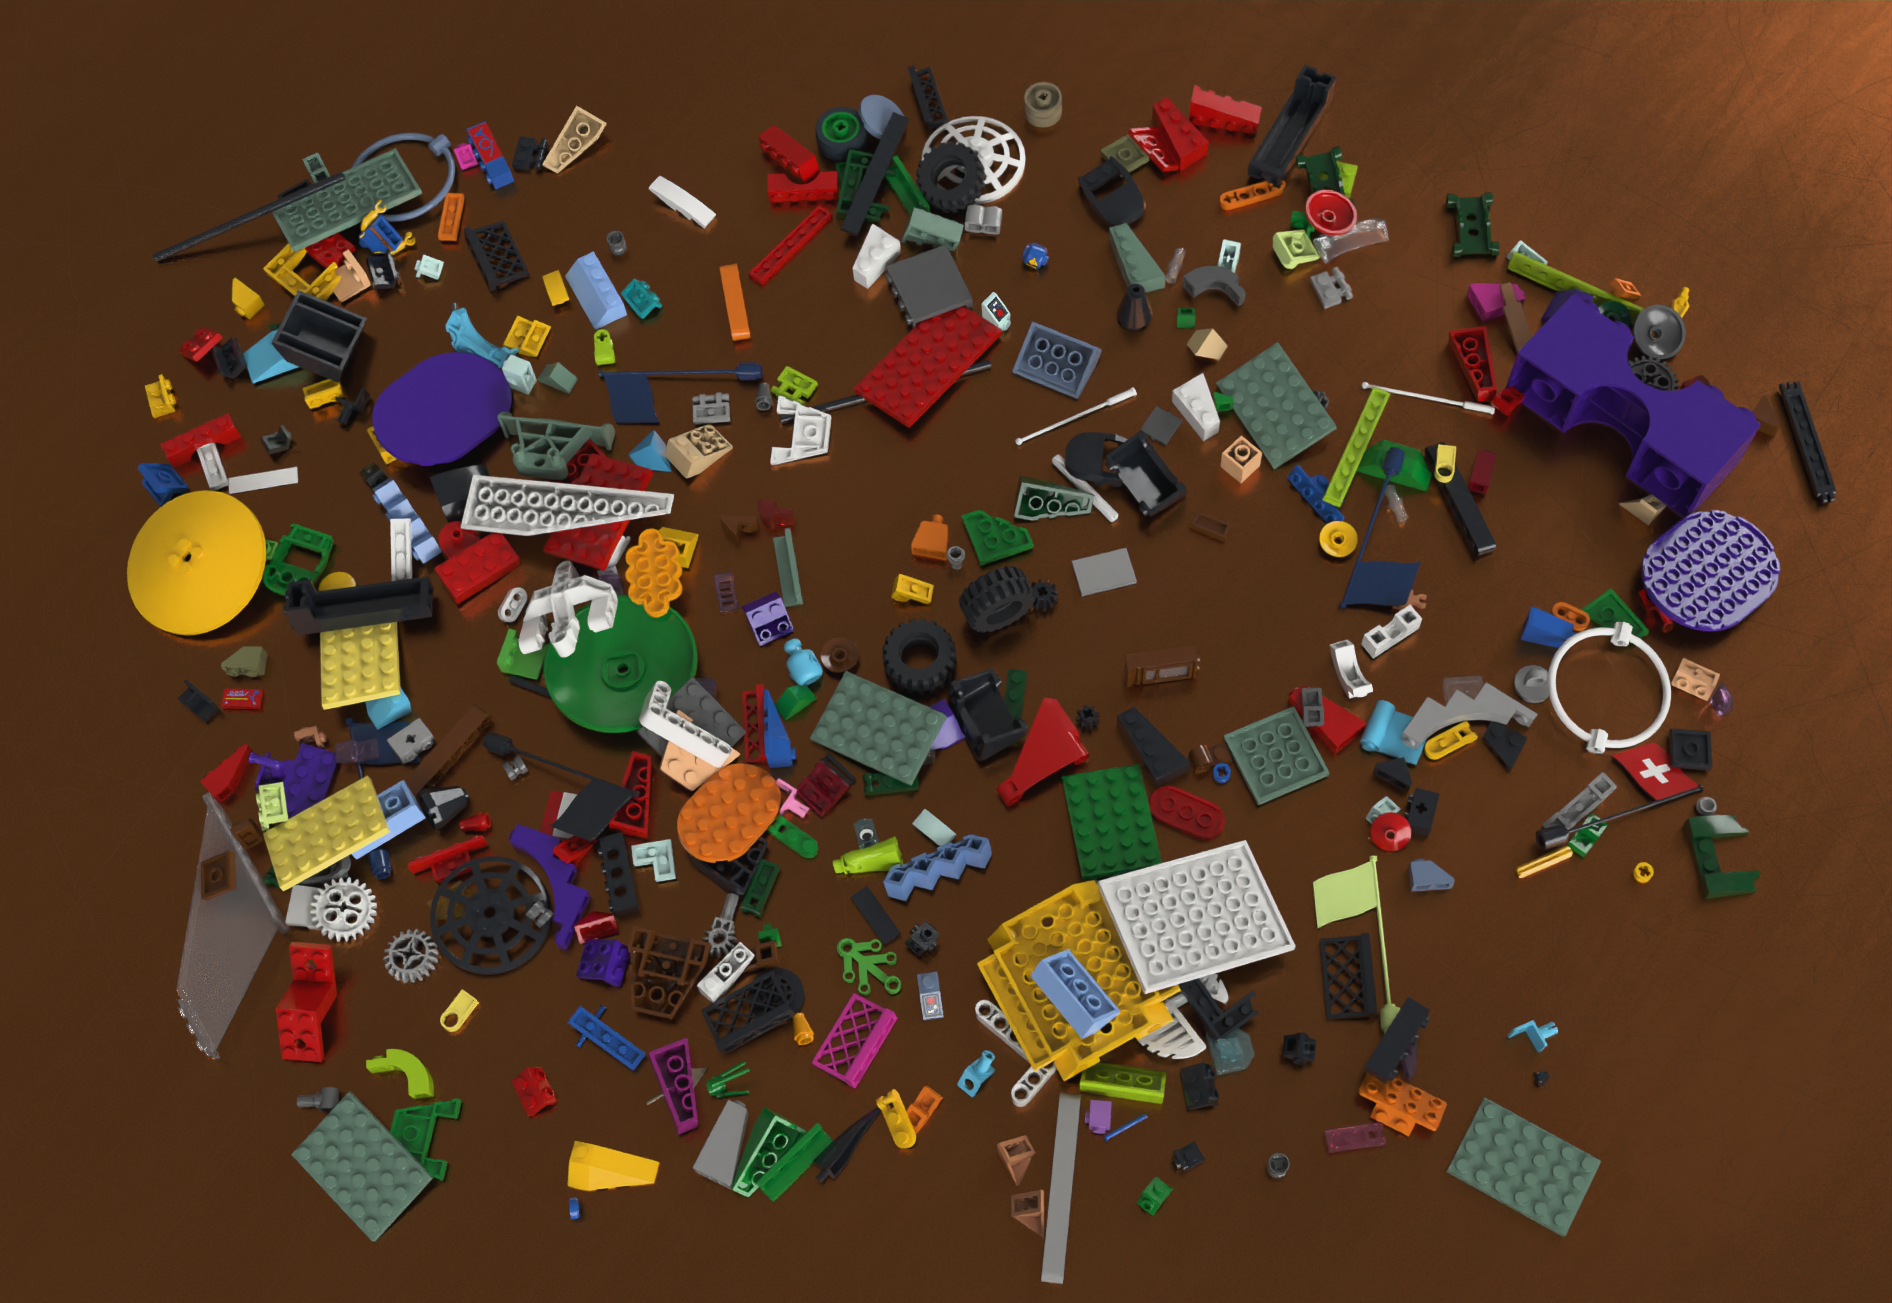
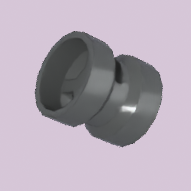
[607,231,627,255]
[502,755,528,781]
[525,900,554,928]
[1267,1153,1290,1178]

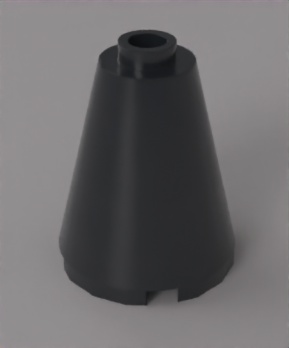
[1117,284,1153,330]

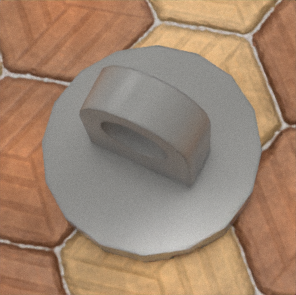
[1513,665,1549,703]

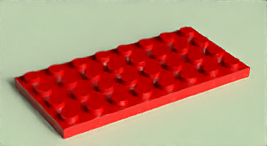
[853,306,1002,428]

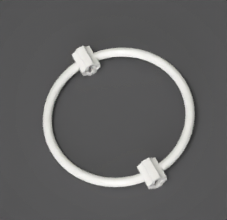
[1548,622,1671,754]

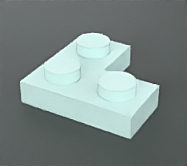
[631,839,676,882]

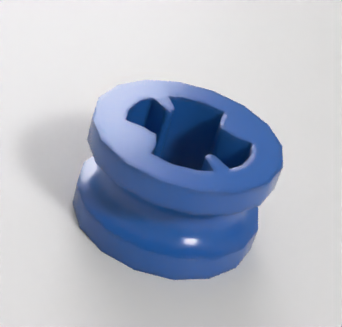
[1213,763,1231,783]

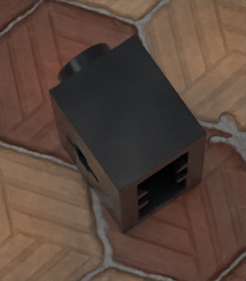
[1404,787,1439,837]

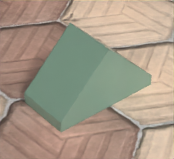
[537,362,578,394]

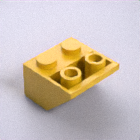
[659,527,699,568]

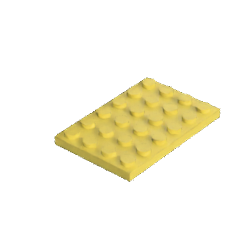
[320,622,401,710]
[263,775,390,891]

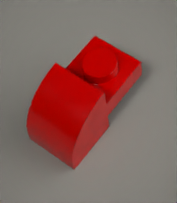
[1491,386,1526,416]

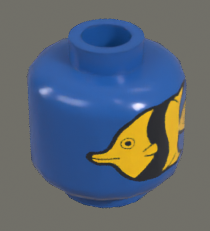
[1022,243,1049,269]

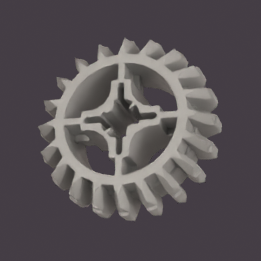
[383,929,439,983]

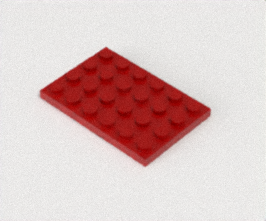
[543,453,654,571]

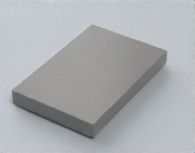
[1072,548,1137,596]

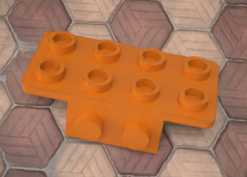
[1358,1073,1447,1136]

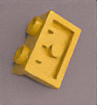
[145,374,176,418]

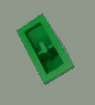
[775,684,817,721]

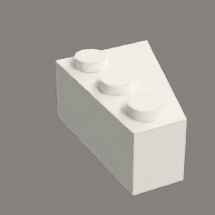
[1172,373,1220,441]

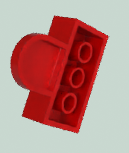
[434,521,521,605]

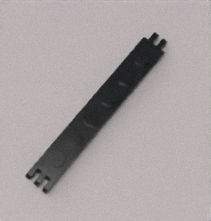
[1779,381,1836,504]

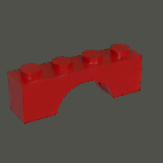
[767,171,839,202]
[160,413,241,468]

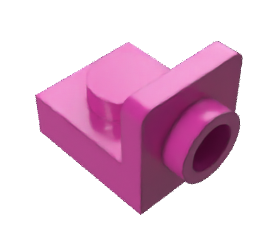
[454,143,478,170]

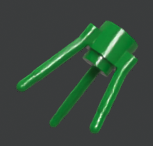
[706,1061,750,1099]

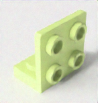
[256,782,289,831]

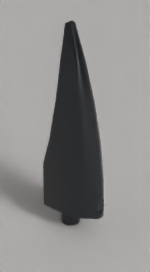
[813,1107,881,1183]

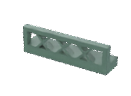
[773,528,803,607]

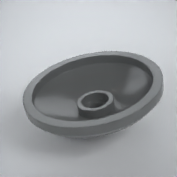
[1633,305,1686,360]

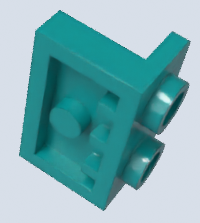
[620,278,662,319]

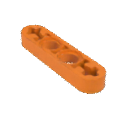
[1219,180,1285,210]

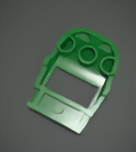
[263,523,334,596]

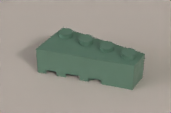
[1109,223,1165,293]

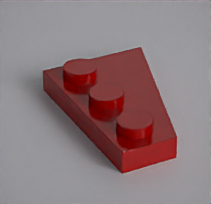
[1127,126,1180,172]

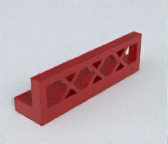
[742,684,768,764]

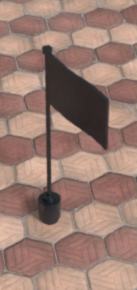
[483,732,640,842]

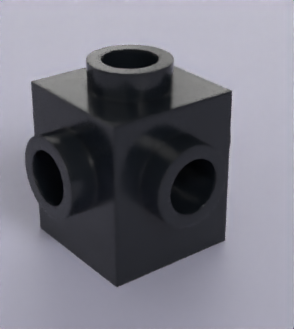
[905,921,940,957]
[1282,1033,1316,1064]

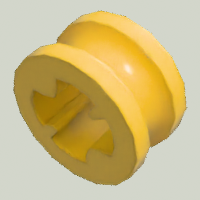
[1633,862,1654,883]

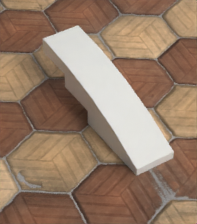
[648,175,716,229]

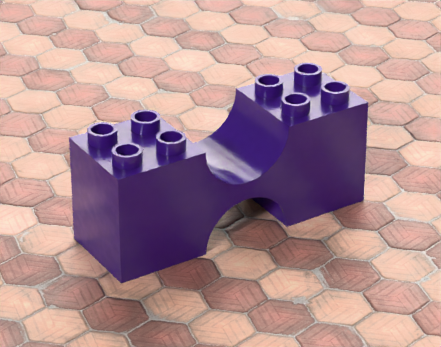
[1506,294,1761,518]

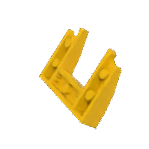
[263,243,342,301]

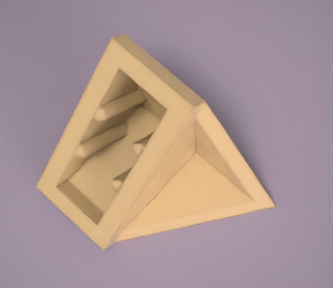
[1187,328,1228,361]
[1618,494,1667,526]

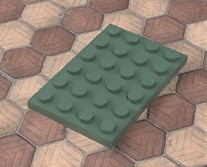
[1216,342,1337,469]
[810,671,947,786]
[291,1092,434,1241]
[1446,1097,1601,1237]

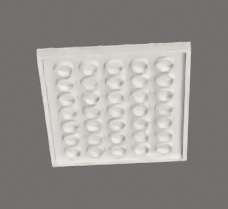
[1097,840,1296,994]

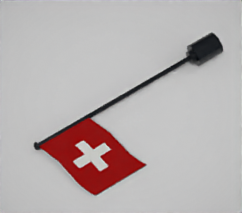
[1535,742,1704,850]

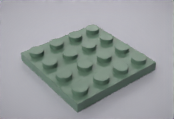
[1223,706,1330,805]

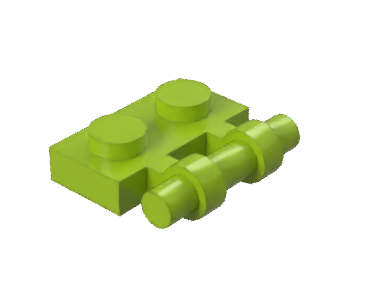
[771,366,818,406]

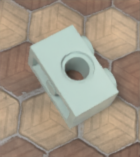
[502,355,537,395]

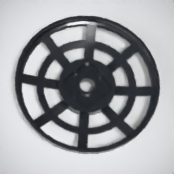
[430,856,552,975]

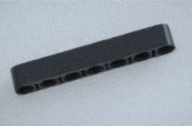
[1424,442,1496,557]

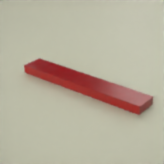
[748,205,833,286]

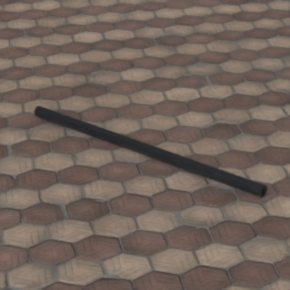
[153,172,346,262]
[779,360,992,424]

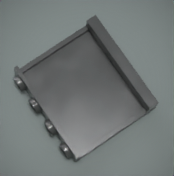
[885,245,973,328]

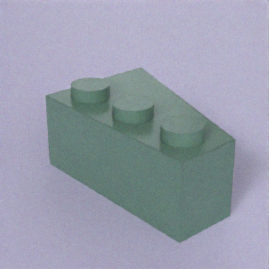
[901,207,964,251]

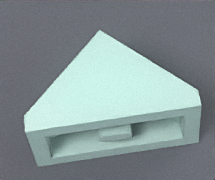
[1218,239,1241,273]

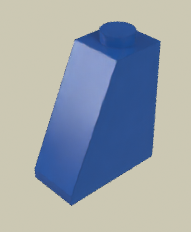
[1521,607,1576,648]

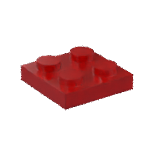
[178,327,222,362]

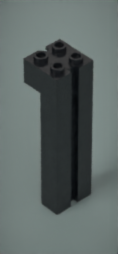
[1247,65,1336,188]
[284,576,434,635]

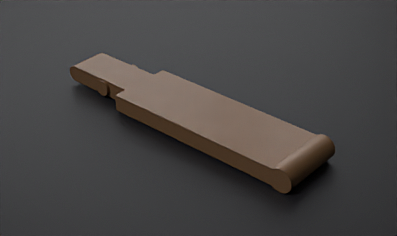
[1499,282,1532,354]

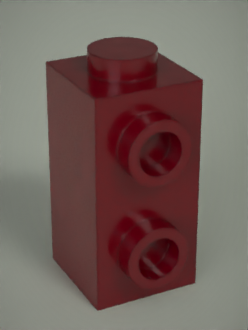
[1468,449,1497,495]

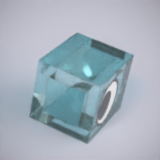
[853,818,879,849]

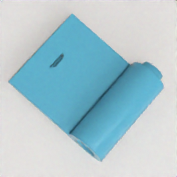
[1360,700,1427,765]

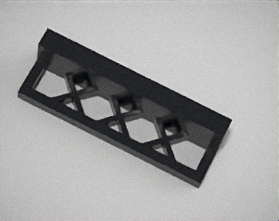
[908,65,949,130]

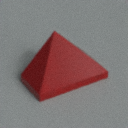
[574,911,619,944]

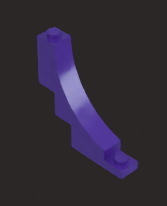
[509,824,591,950]

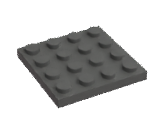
[637,677,746,757]

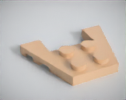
[659,710,740,791]

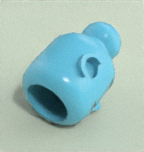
[784,638,823,685]

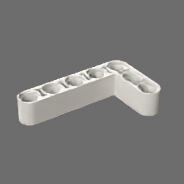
[639,681,732,767]
[975,1000,1057,1107]

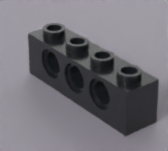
[597,832,640,917]

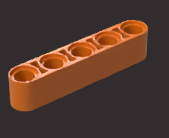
[719,263,751,341]

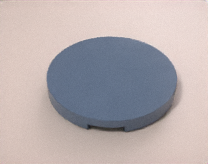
[858,95,904,139]

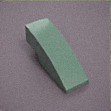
[302,152,331,184]

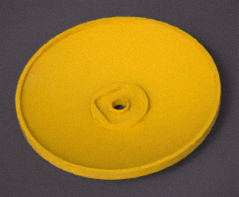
[127,490,266,635]

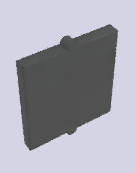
[1140,406,1182,446]

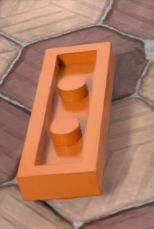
[438,193,465,241]

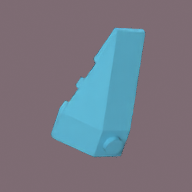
[365,687,412,730]

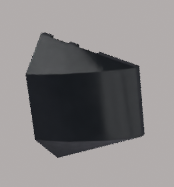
[428,465,490,523]
[685,836,768,895]

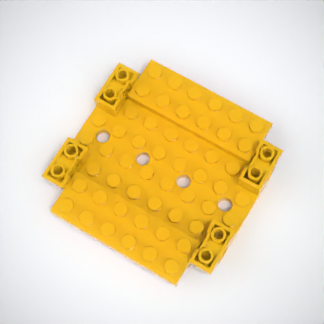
[977,880,1181,1081]

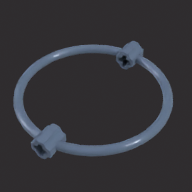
[351,133,455,222]

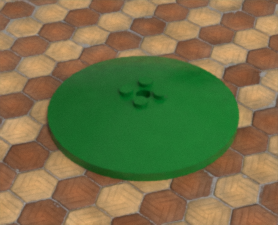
[544,595,698,733]

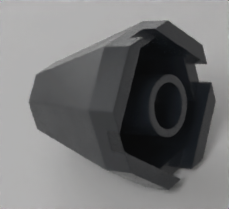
[418,786,469,831]

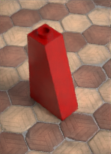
[1287,685,1366,754]

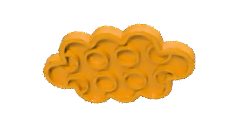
[625,528,682,618]

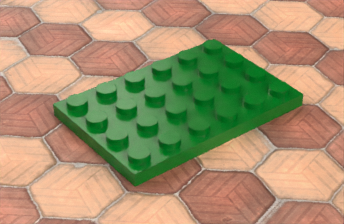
[1062,764,1162,881]

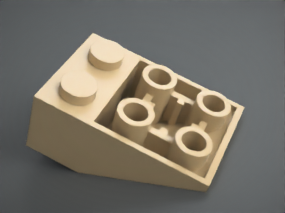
[664,423,733,479]

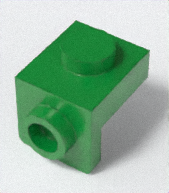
[1137,1176,1173,1216]

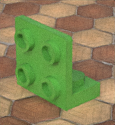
[497,629,548,680]

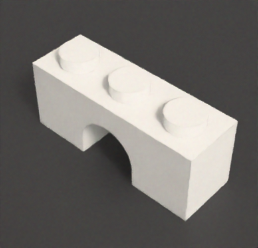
[1361,605,1422,659]

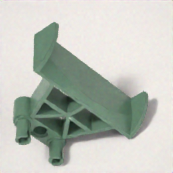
[498,411,615,480]

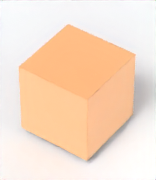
[1220,435,1262,483]

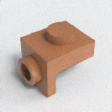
[294,726,327,749]

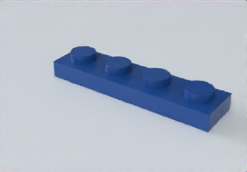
[568,1006,646,1071]

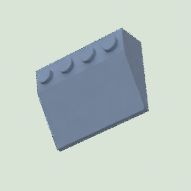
[1012,321,1102,399]

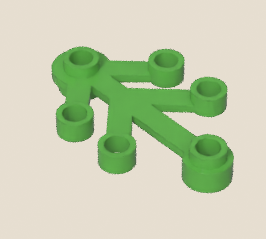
[837,938,901,996]

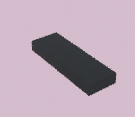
[850,886,901,946]

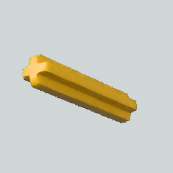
[1516,846,1573,878]

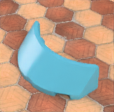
[445,308,519,368]

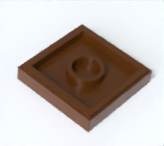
[201,850,236,901]

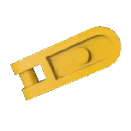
[1424,721,1478,760]
[876,1089,916,1148]

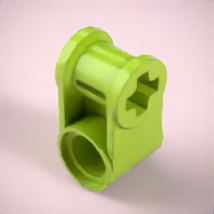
[594,329,615,366]

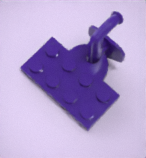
[248,743,340,819]

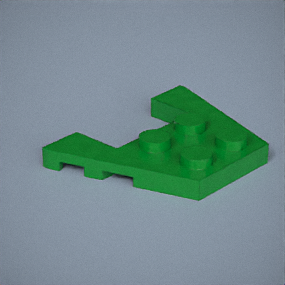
[390,1098,462,1181]

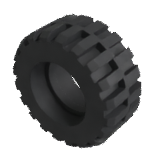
[916,141,986,213]
[959,566,1035,633]
[882,618,956,695]

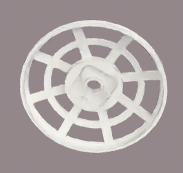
[922,116,1025,205]

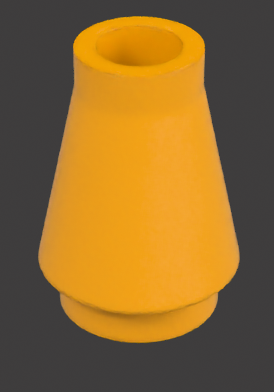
[792,1013,814,1045]

